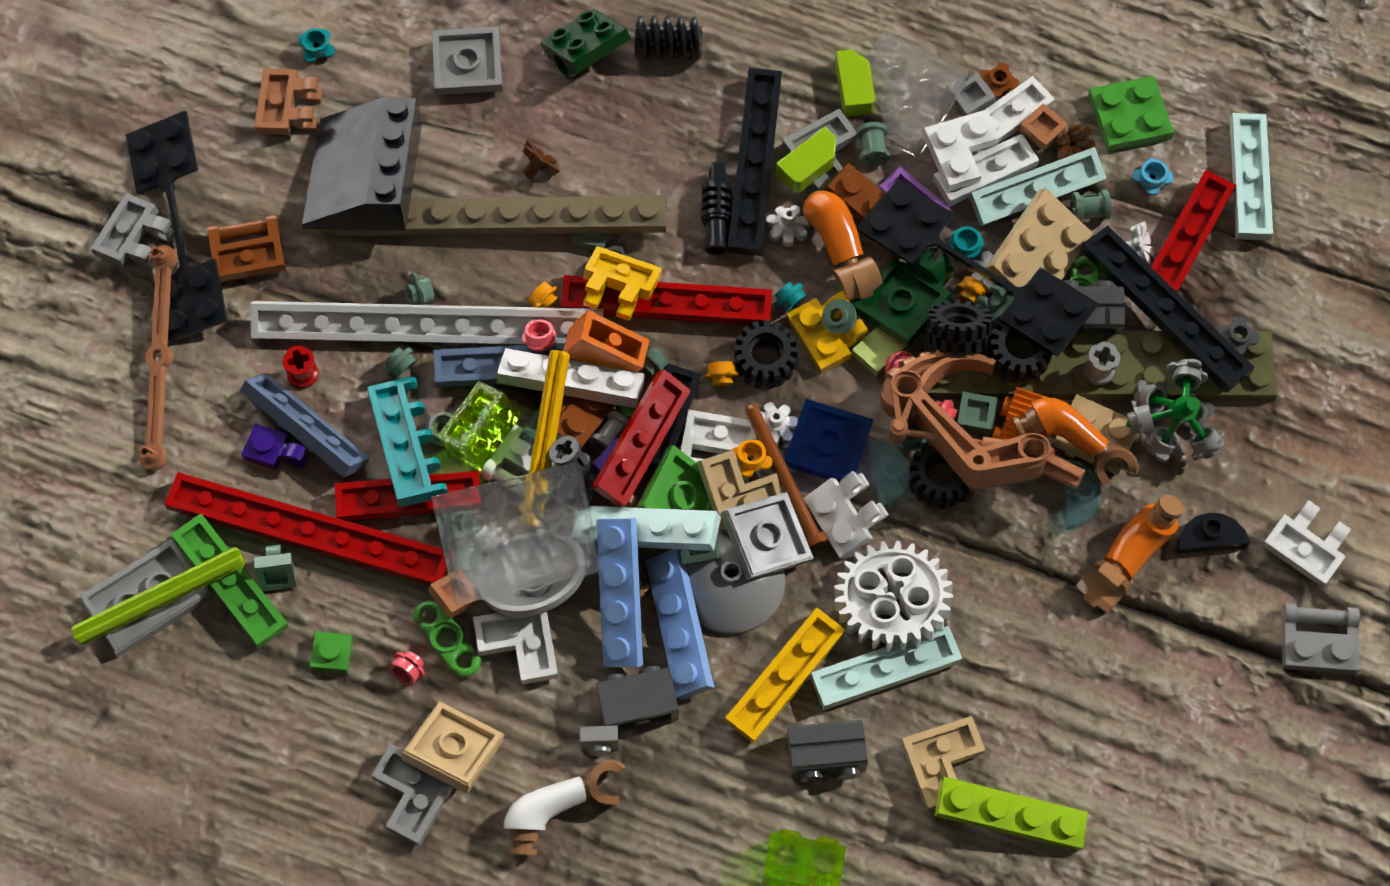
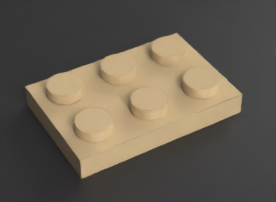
[986,188,1093,287]

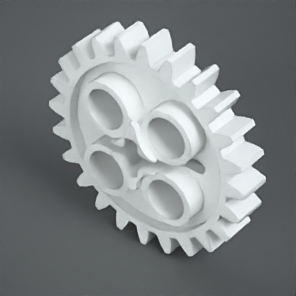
[834,541,953,652]

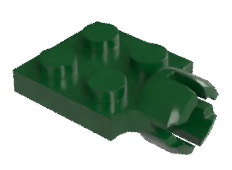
[853,246,954,348]

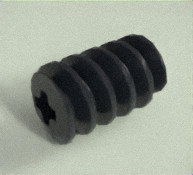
[635,15,702,59]

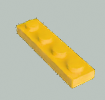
[725,607,846,744]

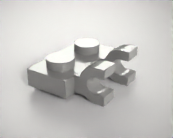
[91,193,174,272]

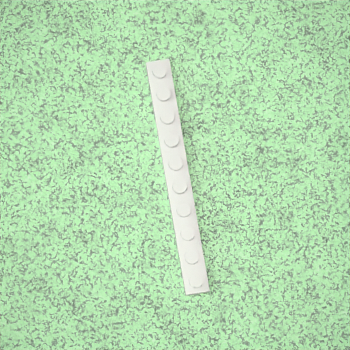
[250,301,604,344]

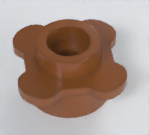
[980,62,1019,98]

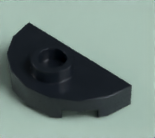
[1177,512,1251,554]

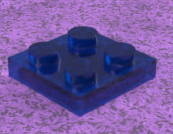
[784,399,874,484]

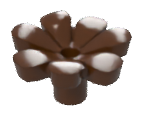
[1055,124,1095,160]
[522,140,560,179]

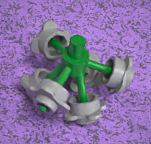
[1126,359,1225,462]

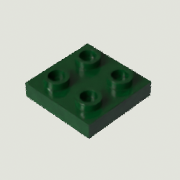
[540,8,631,79]

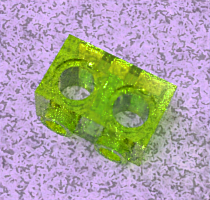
[437,381,521,471]
[761,829,847,886]

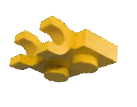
[583,246,662,321]
[786,290,868,374]

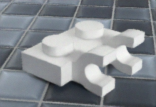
[803,471,888,559]
[1262,500,1351,588]

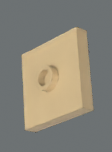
[401,701,505,794]

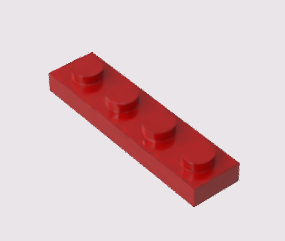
[1151,170,1236,292]
[591,369,691,507]
[334,470,482,521]

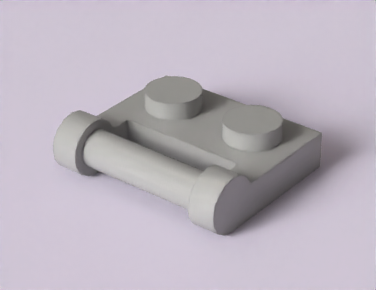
[1281,603,1360,675]

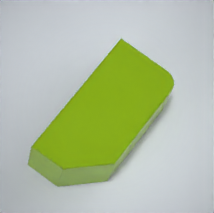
[835,49,875,117]
[775,126,836,193]

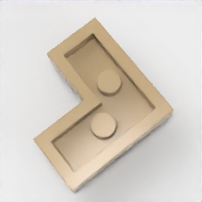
[697,450,783,531]
[901,716,985,812]

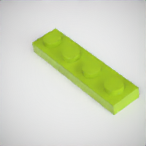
[934,776,1088,851]

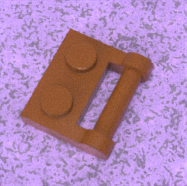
[207,214,286,283]

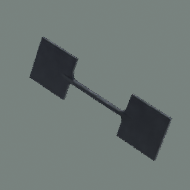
[126,111,228,344]
[857,179,1099,357]

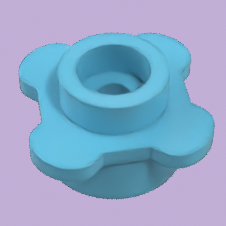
[1132,158,1173,196]

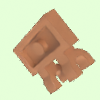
[254,69,323,135]

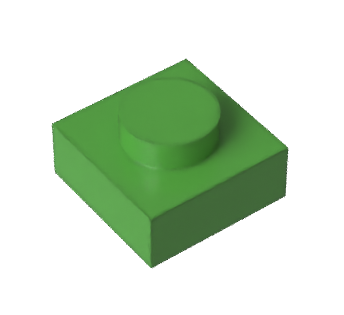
[310,631,354,674]

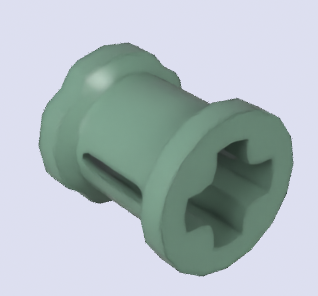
[857,122,890,167]
[1070,189,1111,221]

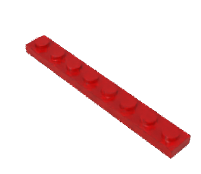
[164,472,452,586]

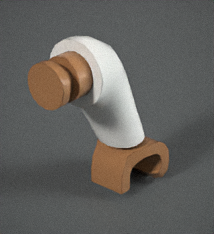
[504,760,626,855]

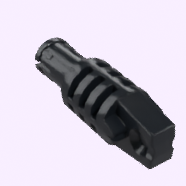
[701,162,732,255]

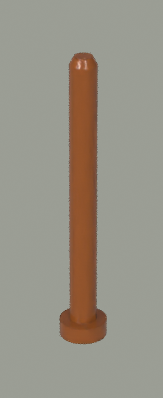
[745,403,829,550]

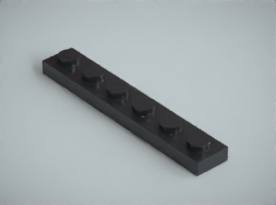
[727,68,782,256]
[1080,225,1254,393]

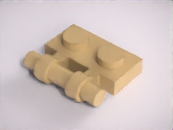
[1052,394,1137,475]

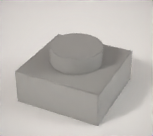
[949,72,996,116]
[580,726,618,756]

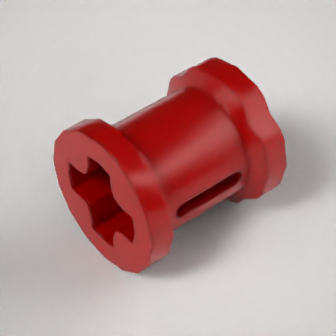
[282,345,319,389]

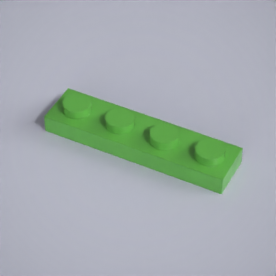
[171,514,289,649]

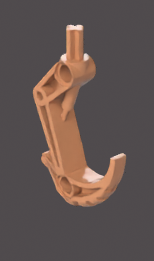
[880,350,1085,489]

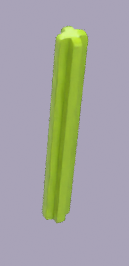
[71,547,245,645]

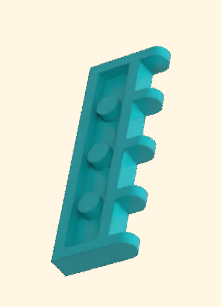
[367,377,448,508]

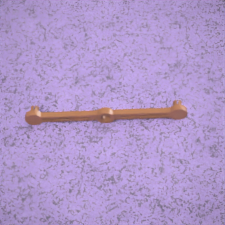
[138,245,178,471]

